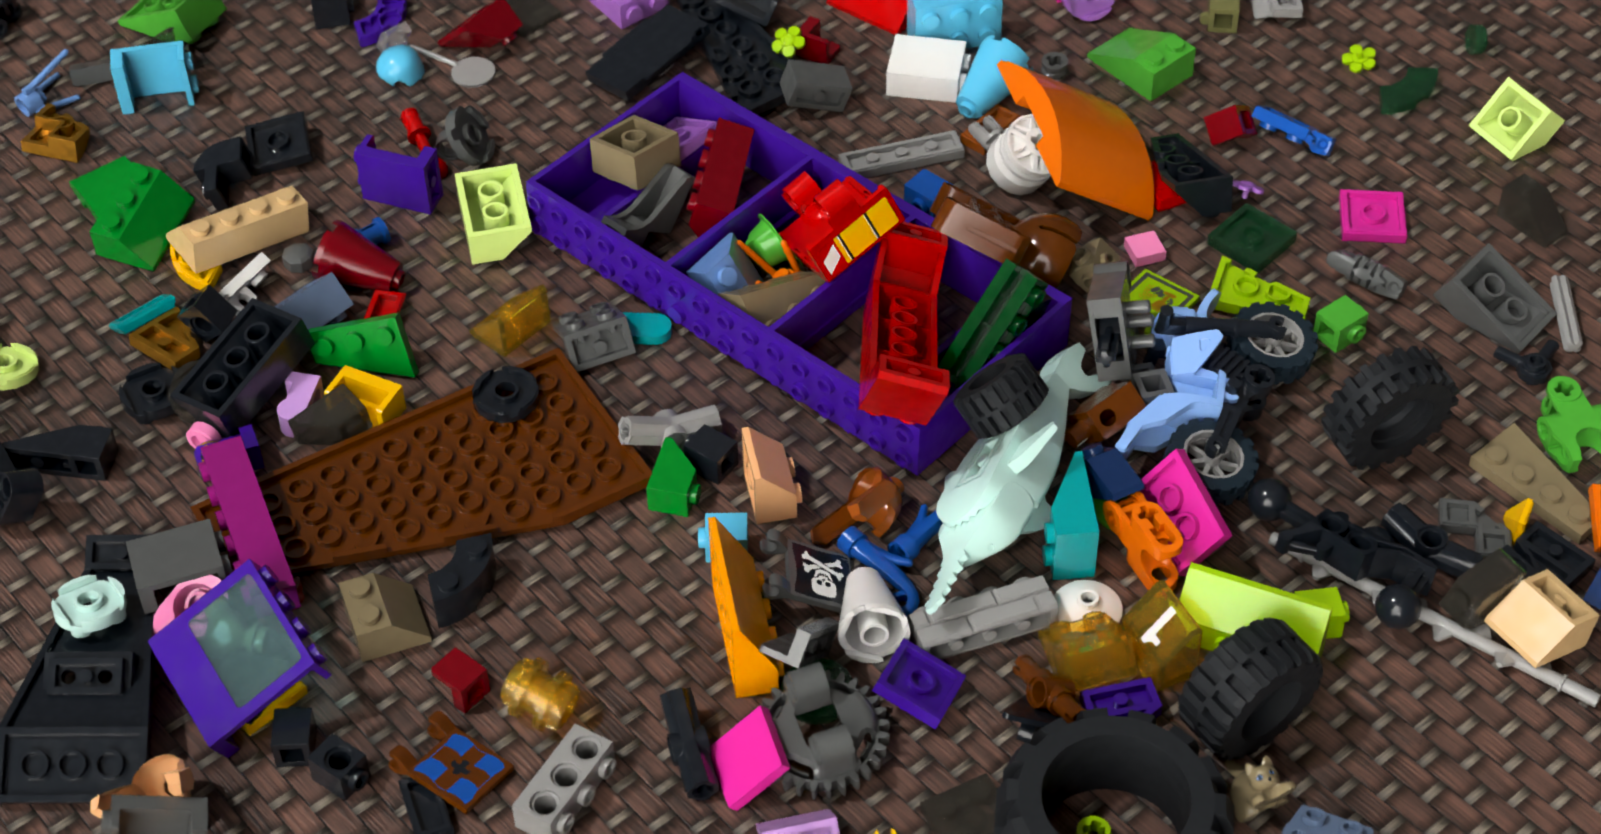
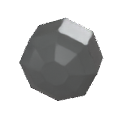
[282,243,315,273]

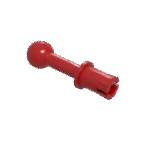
[400,107,448,179]

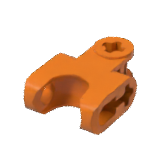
[1103,491,1183,595]

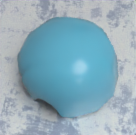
[376,45,425,86]

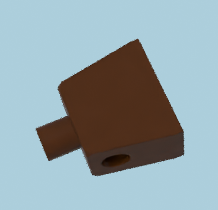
[1065,381,1147,448]

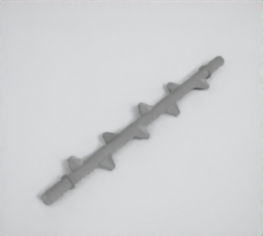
[1268,531,1601,708]

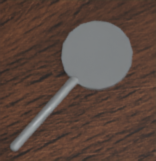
[409,44,495,88]

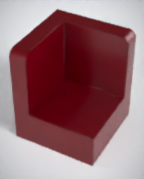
[796,16,840,64]
[1204,105,1257,145]
[431,647,491,714]

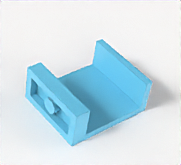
[110,40,199,115]

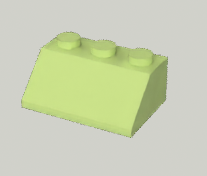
[455,163,532,265]

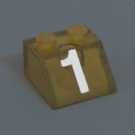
[1119,579,1203,692]

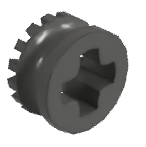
[1041,52,1068,80]

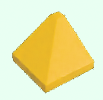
[1503,498,1534,545]

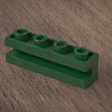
[938,258,1049,389]

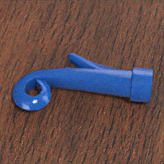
[888,504,943,561]
[837,526,920,617]

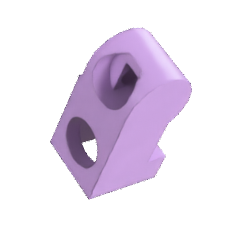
[277,371,325,437]

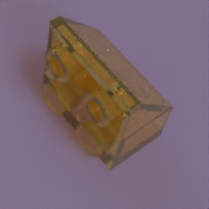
[1038,611,1138,692]

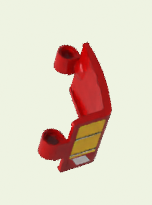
[778,171,905,283]

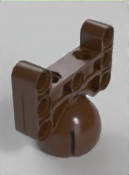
[929,182,1082,288]

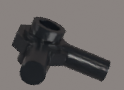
[1493,339,1559,386]

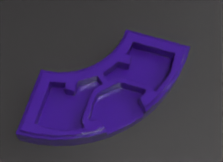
[354,0,408,48]

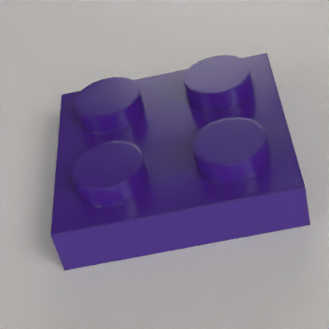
[872,638,966,730]

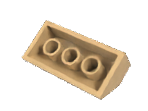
[166,186,309,274]

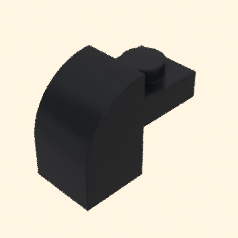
[193,136,253,211]

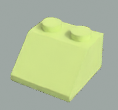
[1469,77,1566,161]

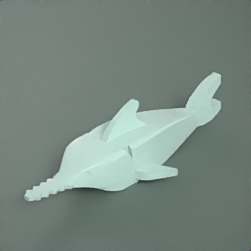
[924,342,1112,615]

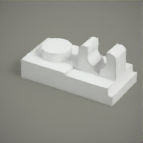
[219,252,271,316]

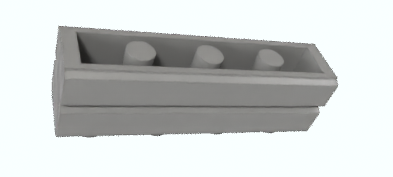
[907,575,1058,660]

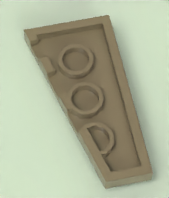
[1468,422,1592,544]

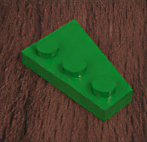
[308,312,419,377]

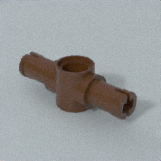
[1012,654,1086,724]

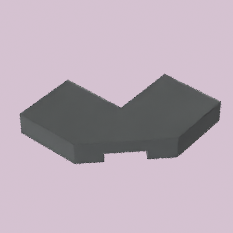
[1438,498,1512,557]

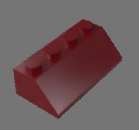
[686,118,754,237]

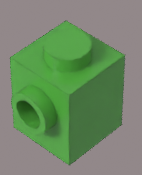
[1313,295,1369,353]

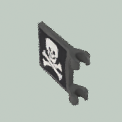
[760,529,851,613]

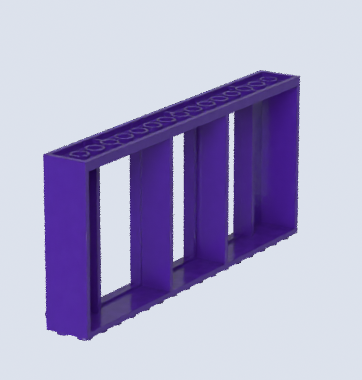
[526,72,1072,476]

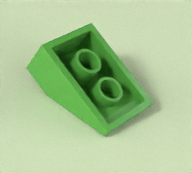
[117,0,227,44]
[1087,28,1196,101]

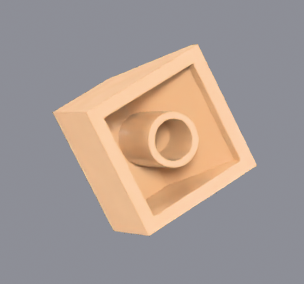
[742,427,802,524]

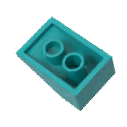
[1042,451,1099,580]

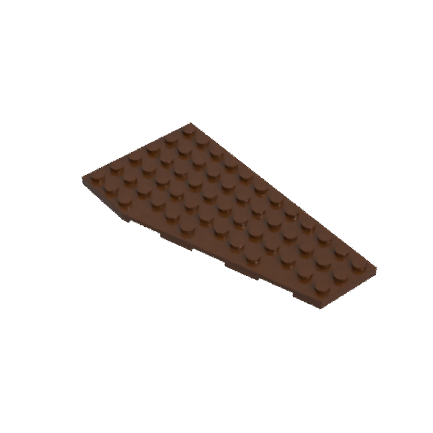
[190,347,652,584]

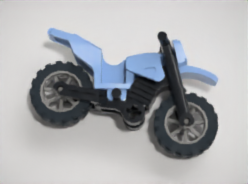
[1115,288,1318,506]

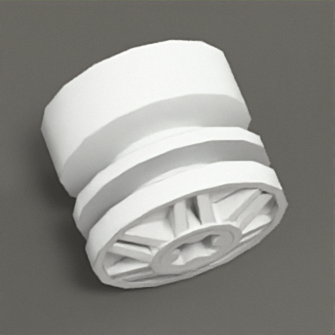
[986,114,1051,195]

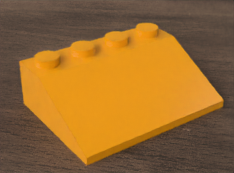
[708,517,785,698]

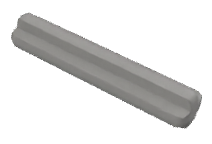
[1549,275,1583,353]

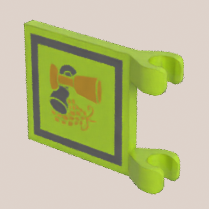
[1129,269,1200,334]

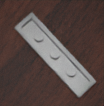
[838,130,965,178]

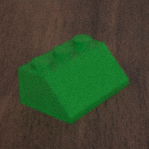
[90,162,195,272]

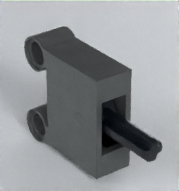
[1087,261,1156,382]

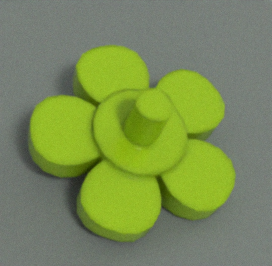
[772,26,806,58]
[1342,44,1376,73]

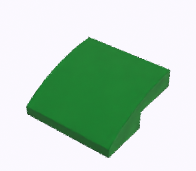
[69,156,132,220]

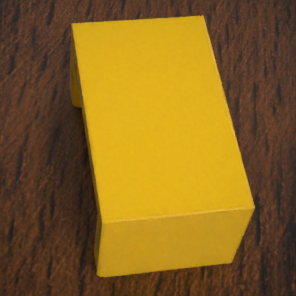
[324,365,406,429]

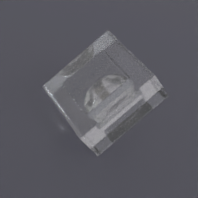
[376,21,412,53]

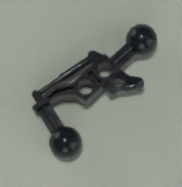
[1248,478,1438,630]

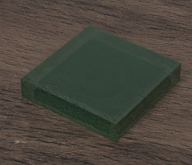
[1207,203,1297,274]

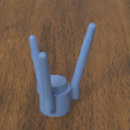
[14,49,81,117]

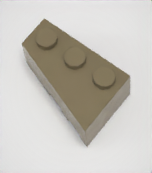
[718,271,826,327]

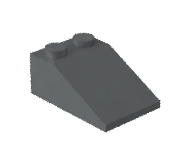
[1433,243,1557,354]

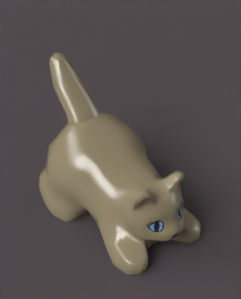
[1225,756,1296,823]

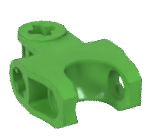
[1537,376,1601,473]

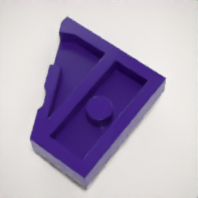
[1079,677,1162,718]

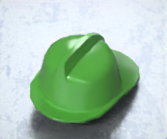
[745,214,806,268]

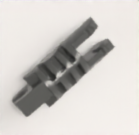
[1325,249,1408,300]

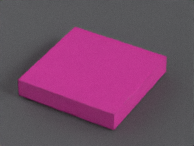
[1339,189,1407,244]
[710,705,790,811]

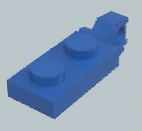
[1252,106,1337,156]

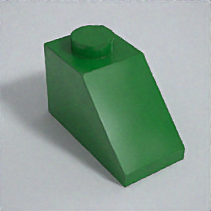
[646,437,701,517]

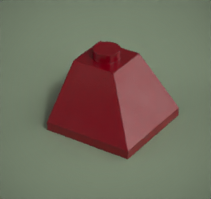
[437,0,523,48]

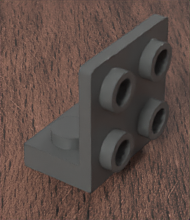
[552,302,636,372]

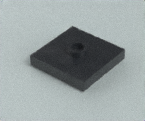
[245,111,313,176]

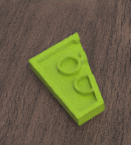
[1210,255,1311,320]

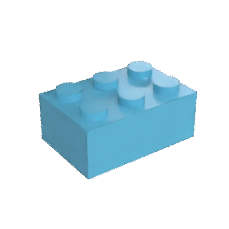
[907,0,1003,48]

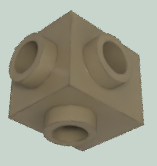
[1069,237,1121,294]

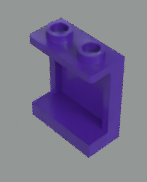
[354,134,444,215]

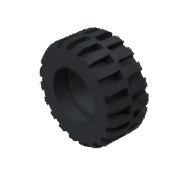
[1178,618,1323,760]

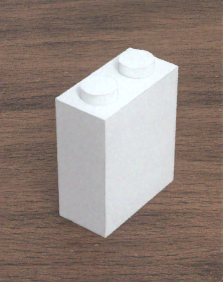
[886,34,971,103]

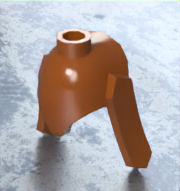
[810,467,905,546]

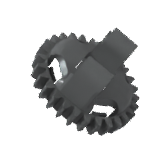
[762,662,890,800]

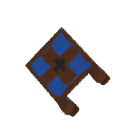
[388,711,514,814]

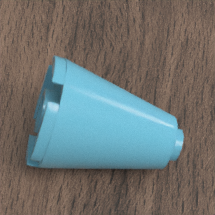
[956,35,1034,119]

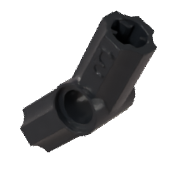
[1381,502,1486,584]
[660,688,719,802]

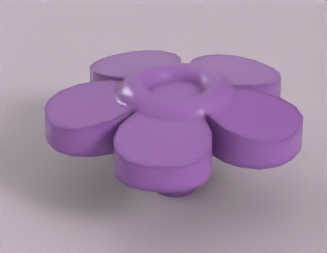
[1233,180,1265,199]

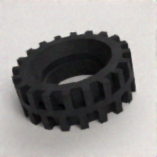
[1321,346,1459,470]

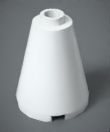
[837,567,911,663]

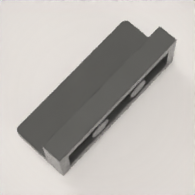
[759,617,841,669]

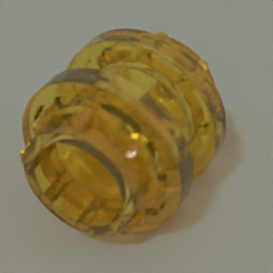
[500,657,580,732]

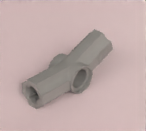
[618,405,722,450]

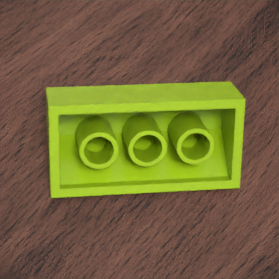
[1172,562,1333,658]

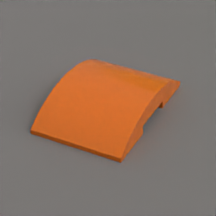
[997,60,1154,220]

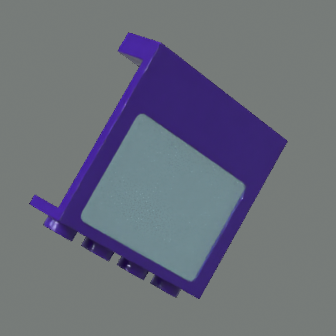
[147,559,332,758]

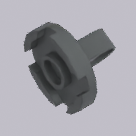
[434,105,495,166]

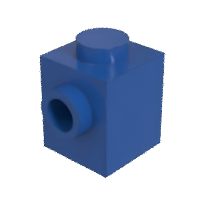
[904,169,953,218]

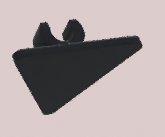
[1002,694,1060,744]

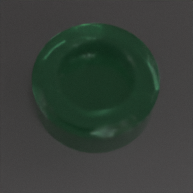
[1465,24,1488,54]

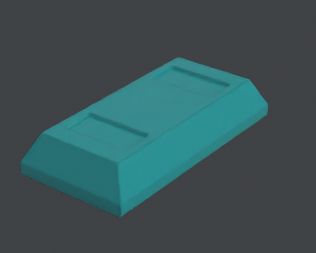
[108,294,176,334]

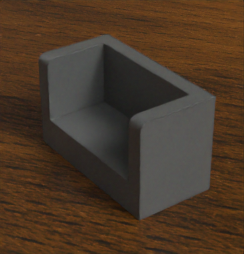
[780,59,853,112]

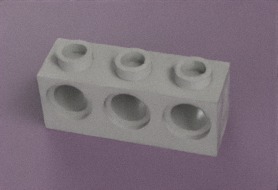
[512,724,616,834]

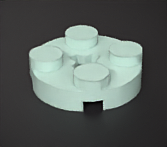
[51,575,127,638]

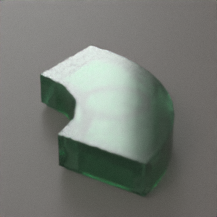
[1379,67,1438,114]

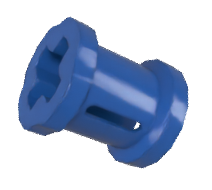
[354,217,391,245]

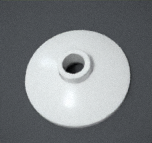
[1054,580,1123,639]

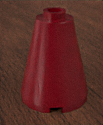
[312,219,406,291]

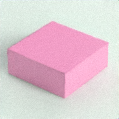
[1124,230,1166,267]

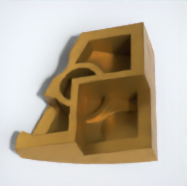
[21,103,90,163]

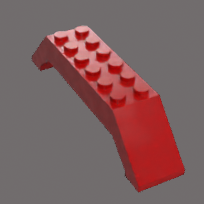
[858,222,950,426]

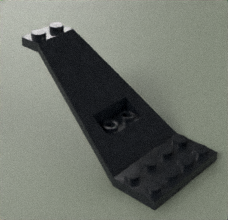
[0,534,157,804]

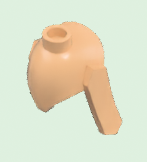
[90,754,195,819]

